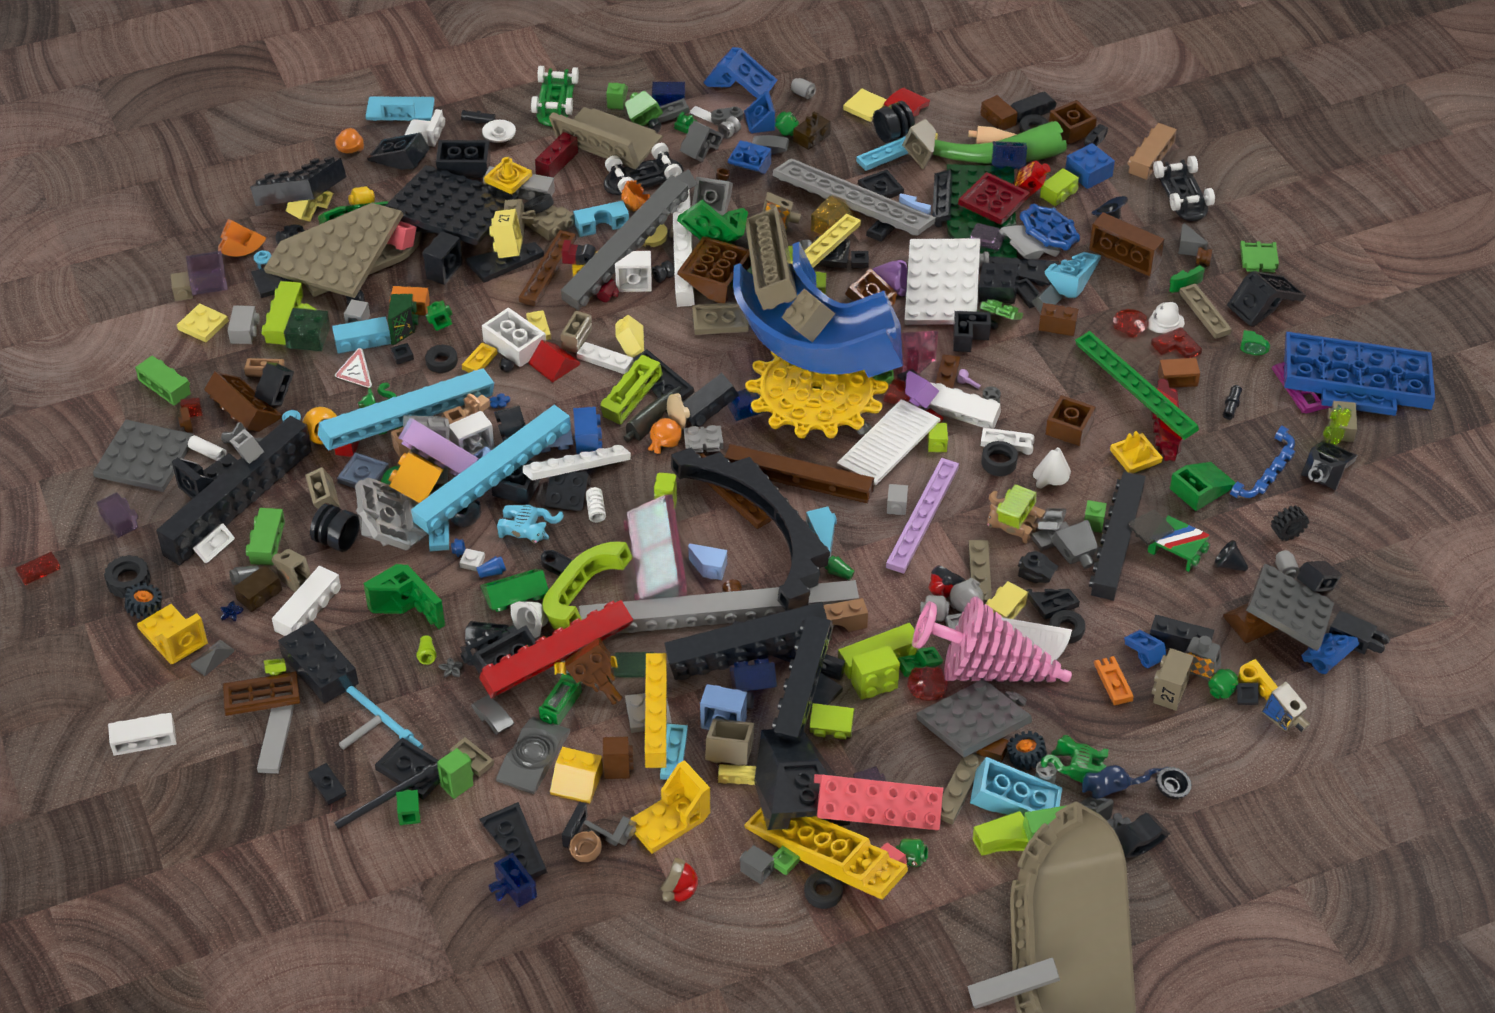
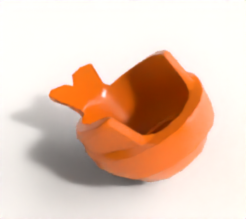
[335,128,364,153]
[648,418,681,454]

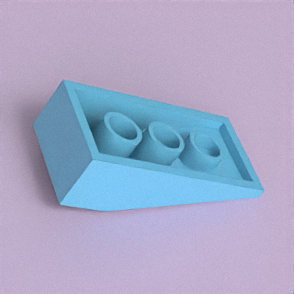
[970,757,1062,817]

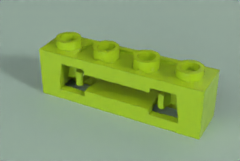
[600,355,662,425]

